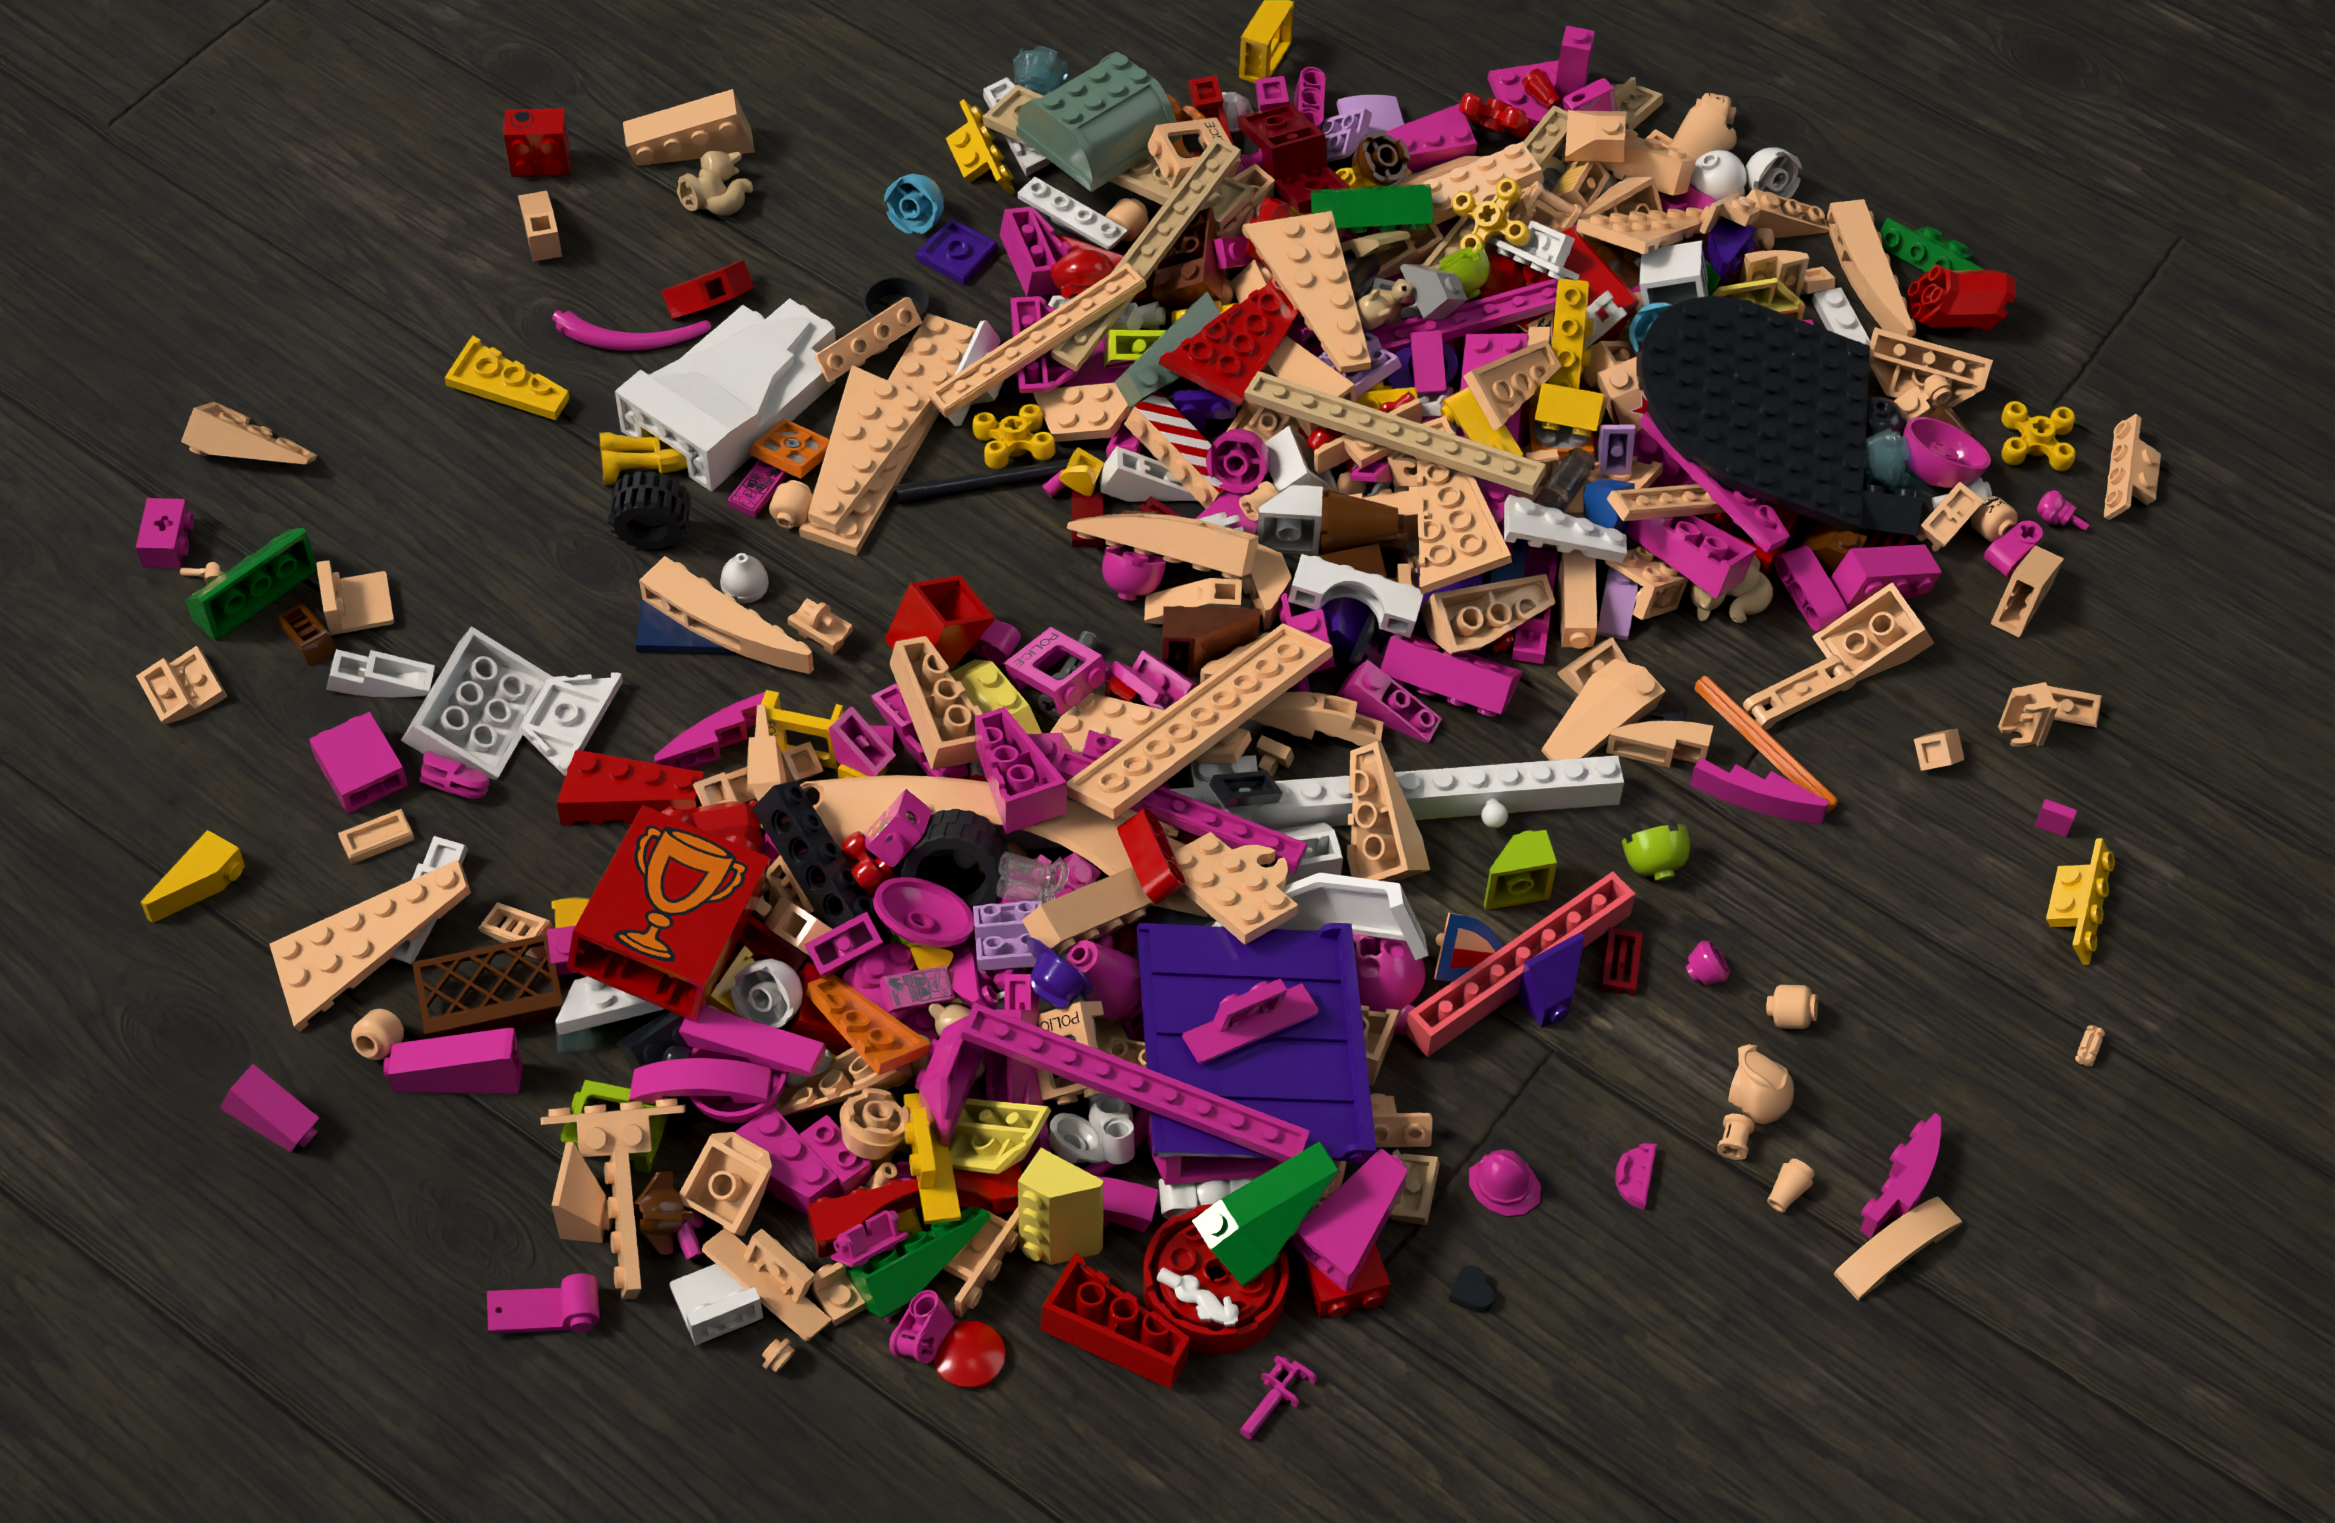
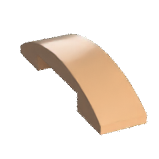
[693,742,823,806]
[1834,1196,1963,1301]

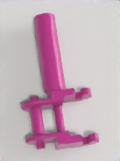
[1240,1356,1317,1439]

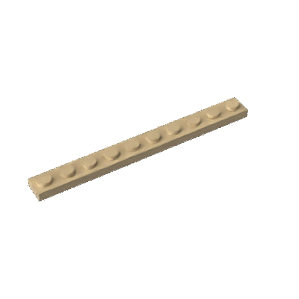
[1423,105,1568,269]
[1051,136,1241,372]
[1244,371,1546,495]

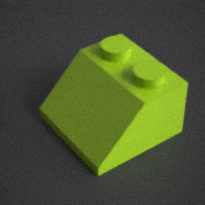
[1484,830,1557,910]

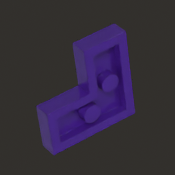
[1174,390,1236,437]

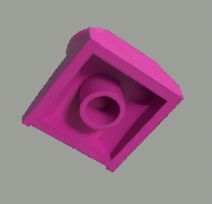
[841,943,927,1021]

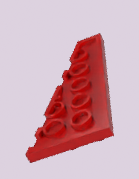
[1158,277,1300,406]

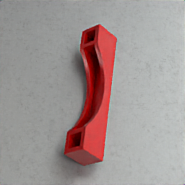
[808,1162,1022,1258]

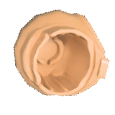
[1728,1044,1794,1125]

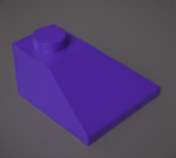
[1517,932,1585,1028]

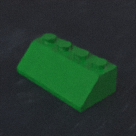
[1311,184,1433,233]
[185,527,318,641]

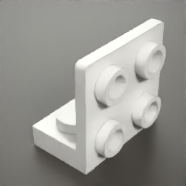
[670,1264,763,1346]

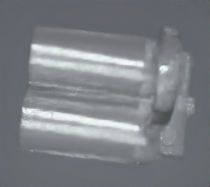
[996,852,1069,904]

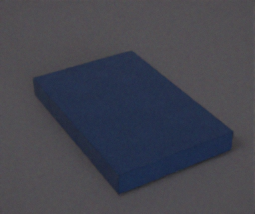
[636,596,738,654]

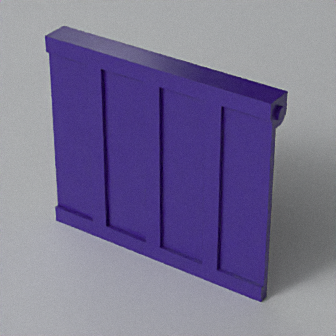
[1137,923,1376,1164]

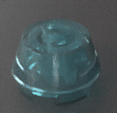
[1013,45,1068,96]
[1864,429,1910,490]

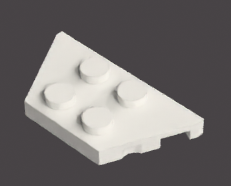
[521,672,623,776]
[556,976,664,1035]

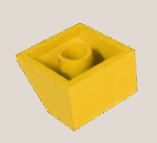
[1535,383,1609,436]

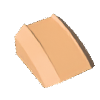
[679,1132,772,1236]

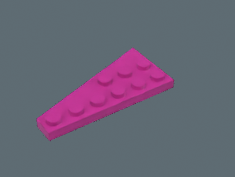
[1639,412,1790,553]

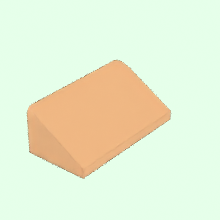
[1557,637,1629,694]
[2048,686,2102,728]

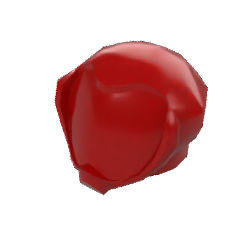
[1051,249,1116,299]

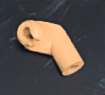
[857,1162,897,1190]

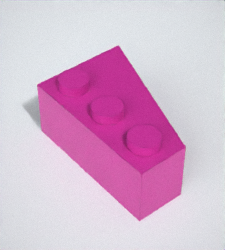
[1000,207,1071,297]

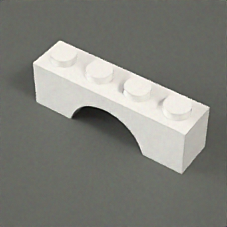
[1288,554,1424,638]

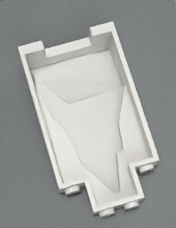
[615,298,836,492]

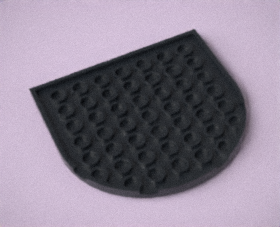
[1636,296,1870,534]

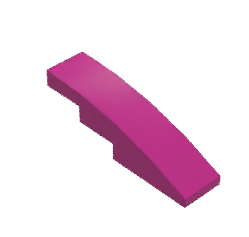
[1512,548,1558,664]
[871,683,969,779]
[654,691,766,770]
[1690,758,1829,824]
[986,974,1039,1104]

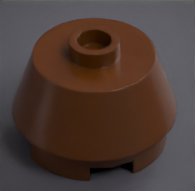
[1352,130,1410,187]

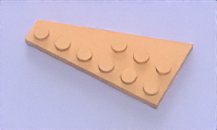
[1576,207,1703,254]
[1242,211,1371,374]
[808,365,931,533]
[1417,416,1512,595]
[1050,693,1252,764]
[269,860,471,1032]

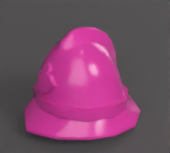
[1469,1149,1541,1217]

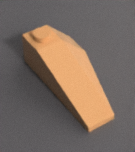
[1420,574,1556,655]

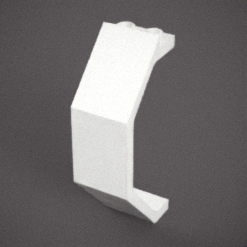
[1212,872,1429,960]

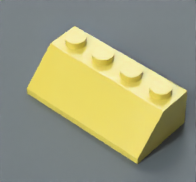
[1018,1148,1104,1265]

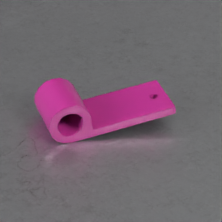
[487,1273,600,1334]

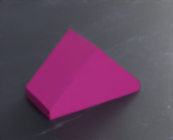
[828,706,896,776]

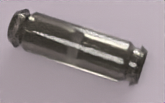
[1533,448,1595,513]

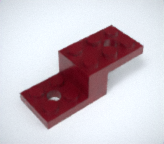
[1237,103,1351,214]

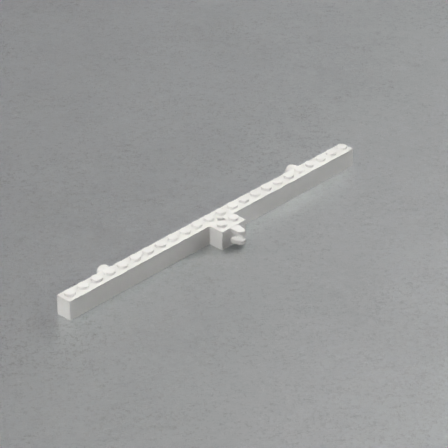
[842,755,1624,869]

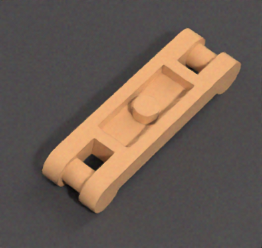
[1743,655,1857,730]

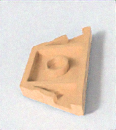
[1033,383,1134,442]

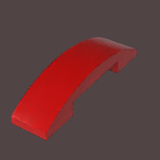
[1188,75,1234,150]

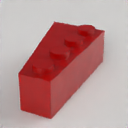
[556,750,705,825]
[1040,1252,1190,1389]

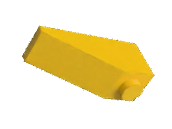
[141,830,245,923]

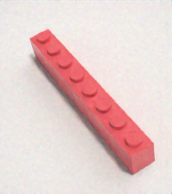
[1405,871,1636,1057]

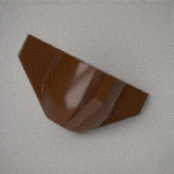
[633,1171,694,1255]

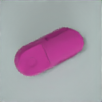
[419,751,489,799]

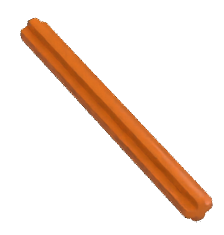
[1695,676,1838,813]

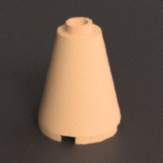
[1668,104,1737,160]

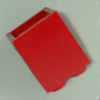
[885,575,995,672]

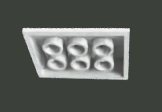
[401,627,553,780]

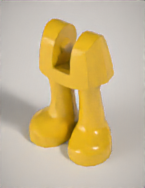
[599,432,688,486]

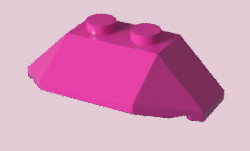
[1010,296,1078,393]
[915,1016,986,1147]

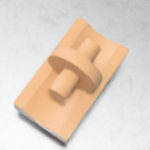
[787,598,853,655]

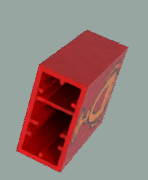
[567,805,770,1022]

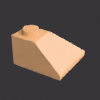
[1565,110,1627,162]
[551,1142,613,1243]

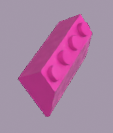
[1380,634,1522,717]

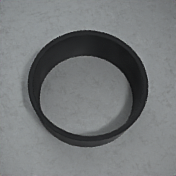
[863,276,929,336]

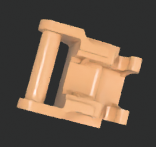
[1504,181,1582,239]

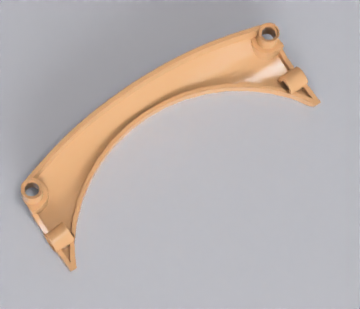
[769,775,1209,917]

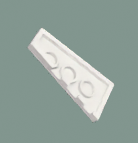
[983,77,1052,176]
[1504,494,1627,563]

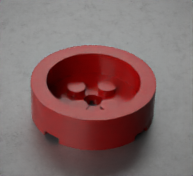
[1143,1204,1289,1354]

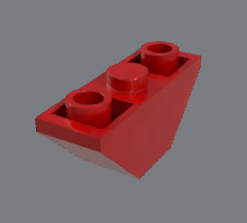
[661,260,754,319]

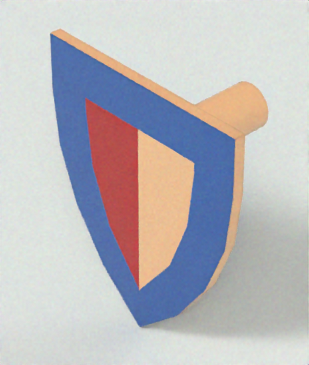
[1434,913,1504,981]

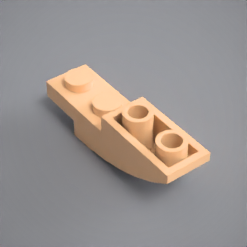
[1250,692,1384,747]

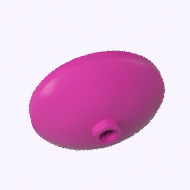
[873,877,974,948]

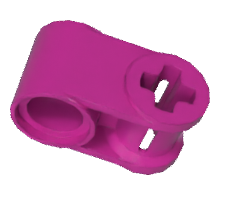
[1984,520,2043,578]
[968,619,1021,665]
[889,1290,954,1363]

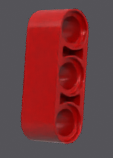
[1117,808,1186,904]

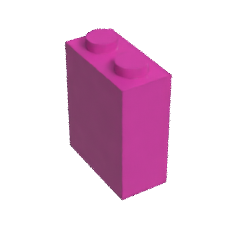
[309,712,408,814]

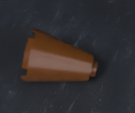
[1321,490,1404,554]

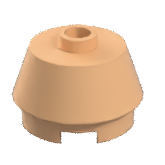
[840,1088,909,1159]

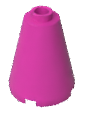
[1066,940,1142,1020]

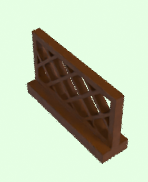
[412,934,564,1039]

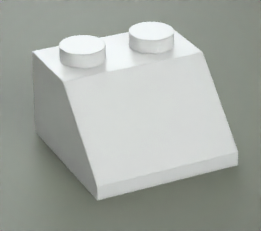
[1257,485,1323,555]

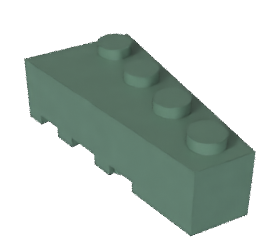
[1115,292,1221,408]

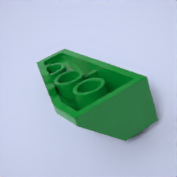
[1193,1142,1341,1287]
[844,1205,991,1317]

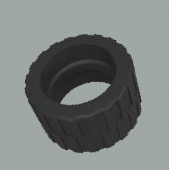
[901,809,1009,916]

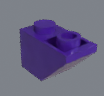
[1706,216,1757,284]

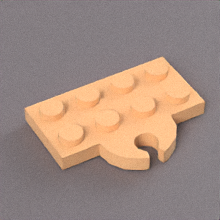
[1423,142,1544,225]
[1173,832,1298,945]

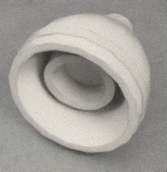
[720,553,769,604]

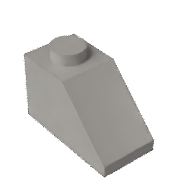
[1400,264,1468,320]

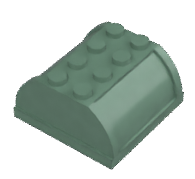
[1016,52,1181,192]

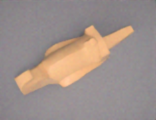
[747,704,786,831]

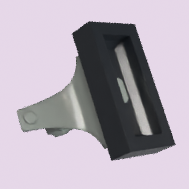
[1209,770,1283,822]

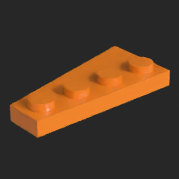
[806,974,931,1076]

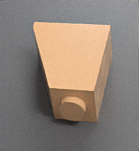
[1991,545,2064,637]
[1556,549,1597,649]

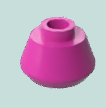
[1686,941,1730,985]

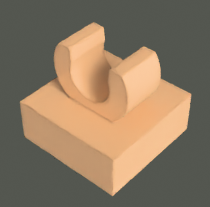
[1256,735,1294,777]

